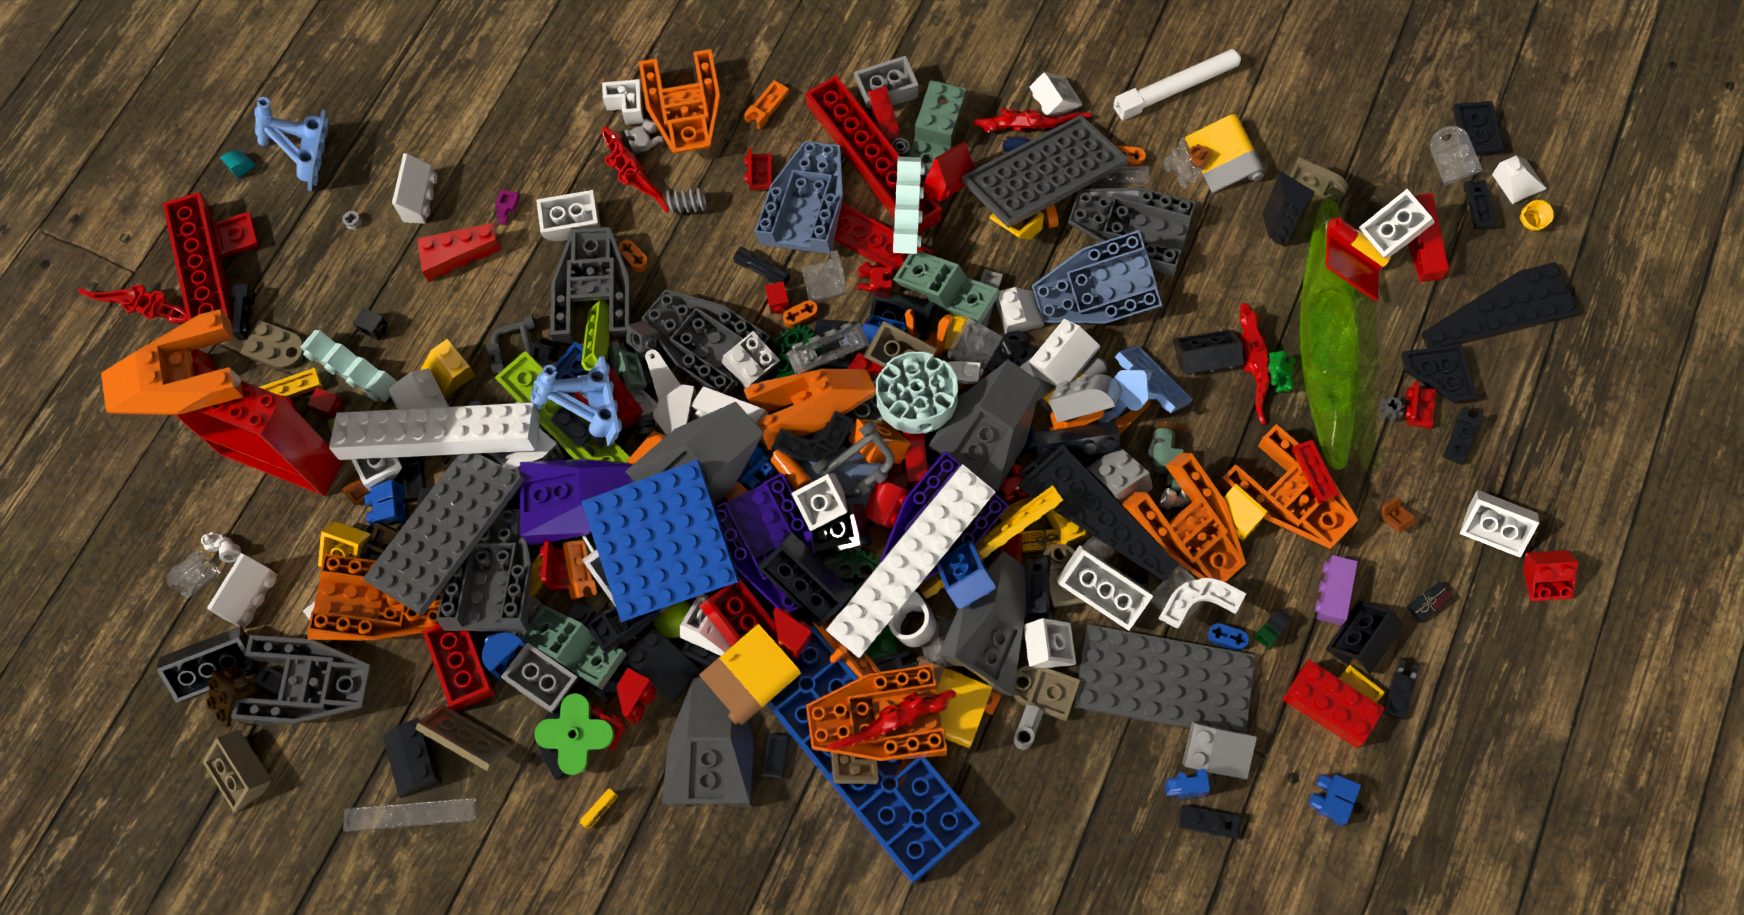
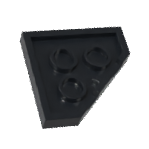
[1401,344,1477,404]

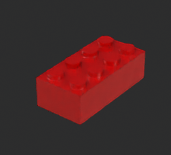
[699,576,778,647]
[422,624,496,712]
[1281,659,1385,748]

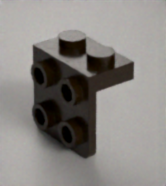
[206,666,256,728]

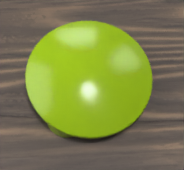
[653,600,691,639]

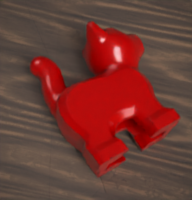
[856,262,892,293]
[999,463,1029,504]

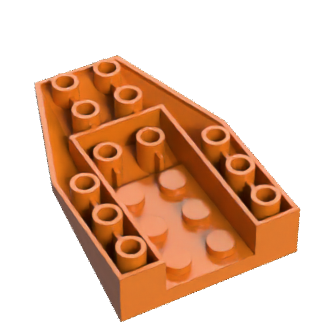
[308,553,442,640]
[806,664,947,761]

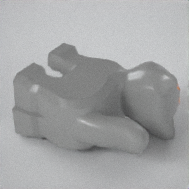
[624,119,664,156]

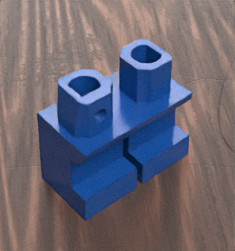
[738,443,776,489]
[364,479,407,526]
[1164,769,1210,800]
[1308,774,1361,826]

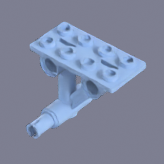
[254,97,329,191]
[530,356,622,446]

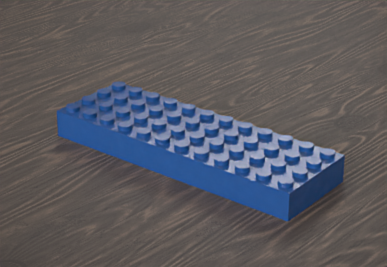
[766,625,981,885]

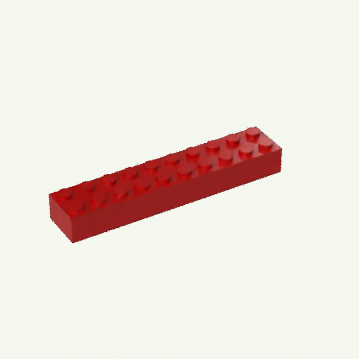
[805,75,942,235]

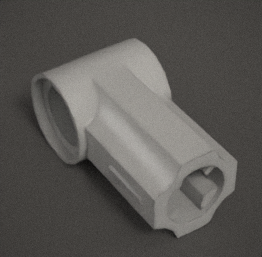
[1014,705,1044,750]

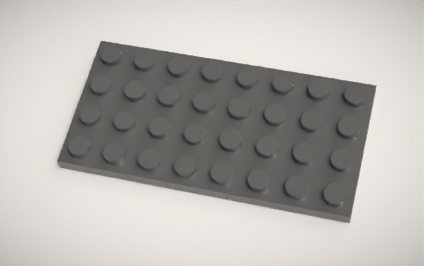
[962,115,1129,228]
[363,453,525,616]
[1074,624,1255,734]

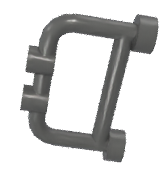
[487,314,544,375]
[811,420,894,498]

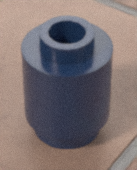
[1002,136,1030,153]

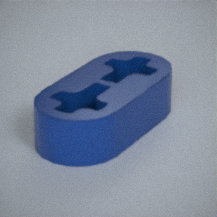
[1207,623,1249,651]

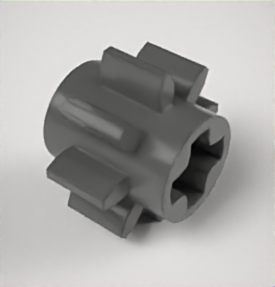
[1378,395,1405,422]

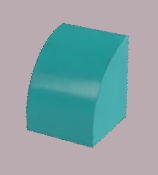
[220,150,256,179]

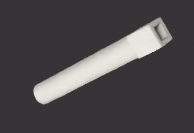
[1114,49,1241,121]

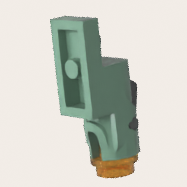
[608,336,647,390]
[1147,422,1183,494]

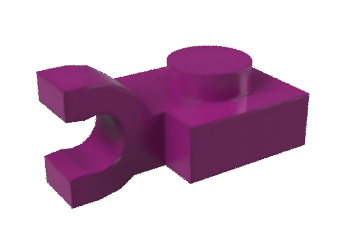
[495,190,520,226]

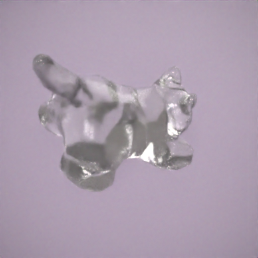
[1164,137,1203,189]

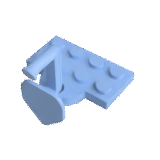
[1098,345,1193,423]

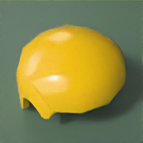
[1520,200,1554,231]

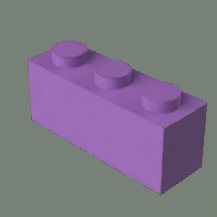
[1315,555,1358,625]

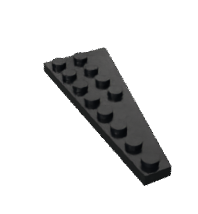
[1017,444,1178,581]

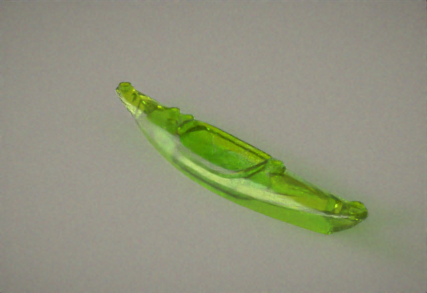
[1299,199,1359,470]

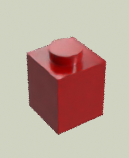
[765,281,790,314]
[308,388,344,418]

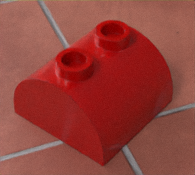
[865,480,911,529]

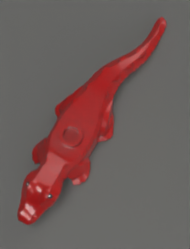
[973,108,1092,133]
[601,126,669,213]
[78,284,188,324]
[1238,303,1270,425]
[827,689,956,750]

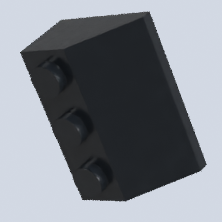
[870,289,934,341]
[1173,329,1243,375]
[1326,601,1404,675]
[383,718,442,798]

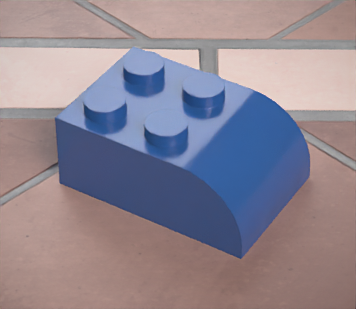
[936,539,996,609]

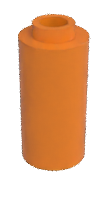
[771,450,812,491]

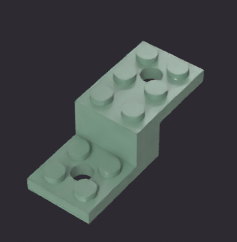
[909,80,966,179]
[893,250,1000,324]
[519,604,627,689]

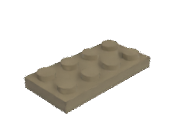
[416,705,513,771]

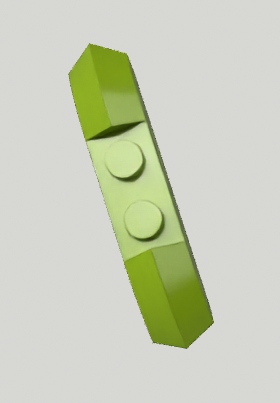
[581,300,610,371]

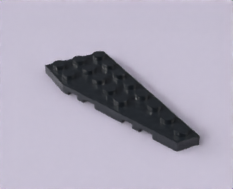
[1421,262,1579,348]

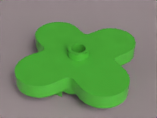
[535,694,615,775]

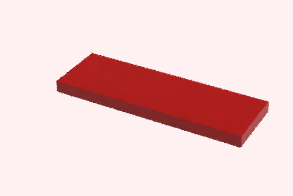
[834,203,934,274]

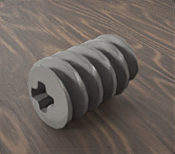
[667,187,707,214]

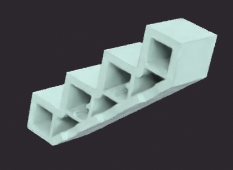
[893,157,925,254]
[300,330,397,402]

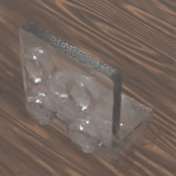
[801,250,847,302]

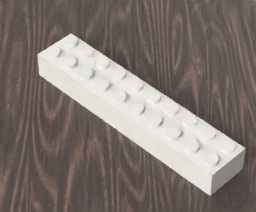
[329,403,540,460]
[825,465,996,658]

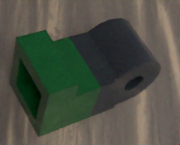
[1253,607,1293,649]

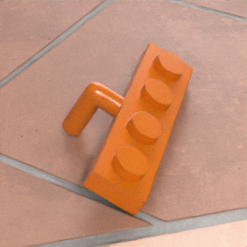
[813,614,881,679]

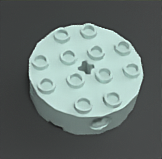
[876,352,958,434]

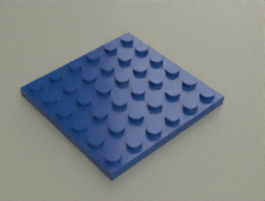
[581,460,740,622]

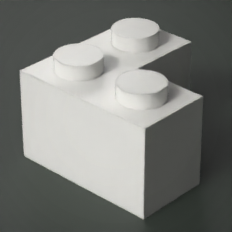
[602,80,644,125]

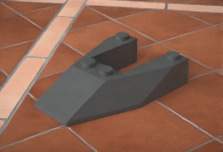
[550,227,633,344]
[231,635,371,725]

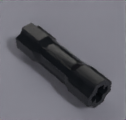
[733,246,790,285]

